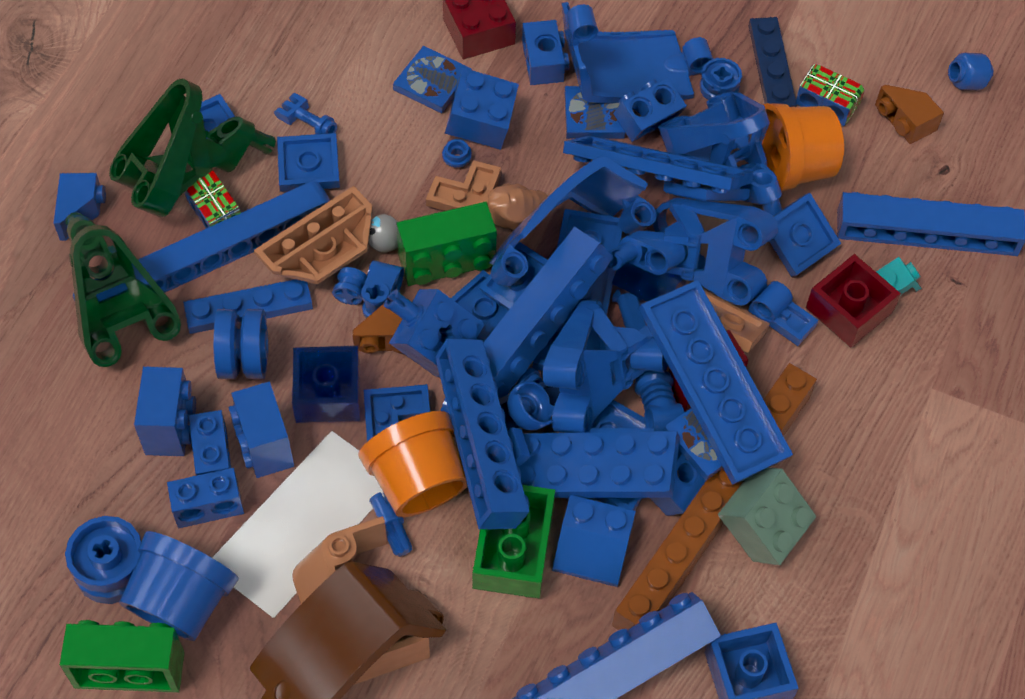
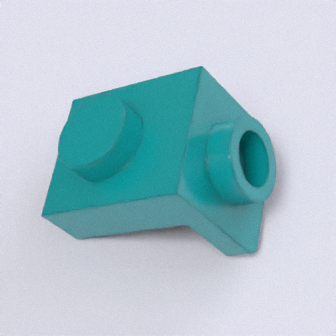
[876,257,922,295]

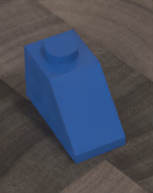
[53,173,106,241]

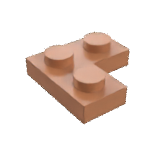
[426,160,501,211]

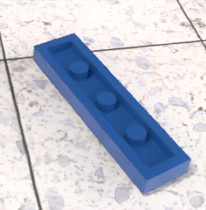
[183,279,313,334]

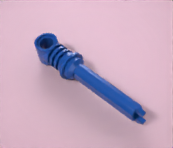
[612,288,684,431]

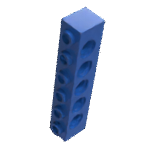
[435,339,529,529]

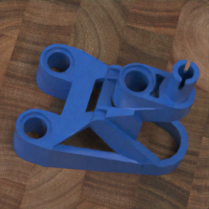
[658,92,782,216]
[607,198,778,306]
[543,299,668,433]

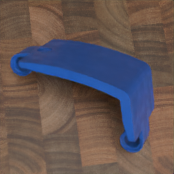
[561,2,713,104]
[489,156,657,286]

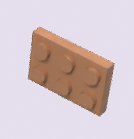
[685,282,770,353]

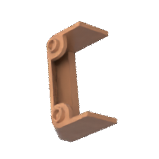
[292,516,430,685]

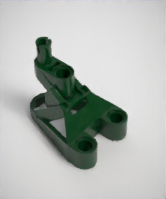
[109,78,276,218]
[65,212,181,367]

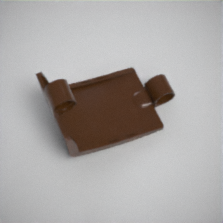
[250,562,446,699]

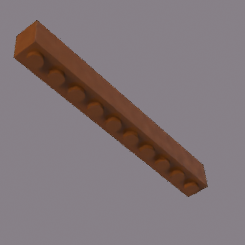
[612,363,817,630]

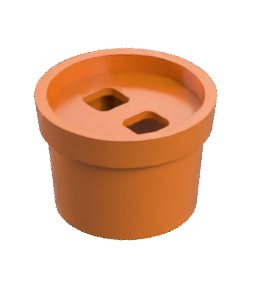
[751,103,844,192]
[358,411,468,517]

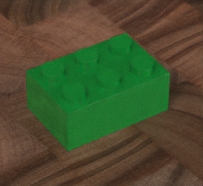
[396,201,497,286]
[472,485,555,599]
[59,620,185,693]

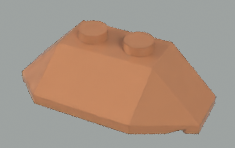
[254,186,373,284]

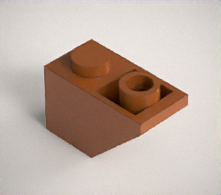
[875,84,944,144]
[353,304,402,354]

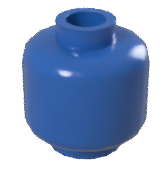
[948,53,994,90]

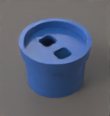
[119,531,239,641]

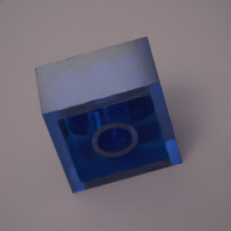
[292,346,361,423]

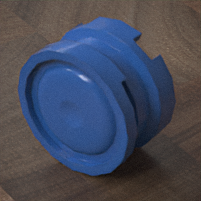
[699,58,742,100]

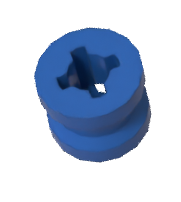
[332,267,367,305]

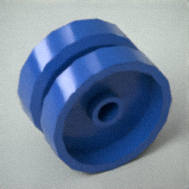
[213,309,269,379]
[65,516,142,604]

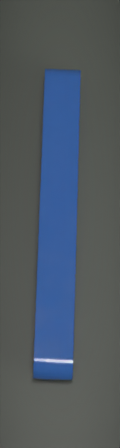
[73,181,331,301]

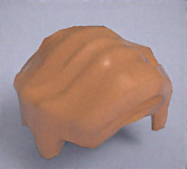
[488,183,548,230]

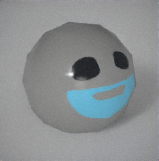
[369,214,398,253]

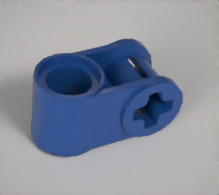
[361,260,404,318]

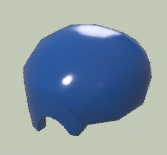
[507,381,554,430]

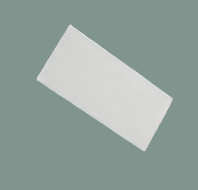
[212,431,384,618]

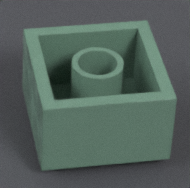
[718,468,817,565]

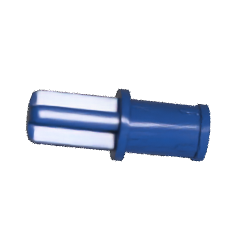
[369,492,412,557]

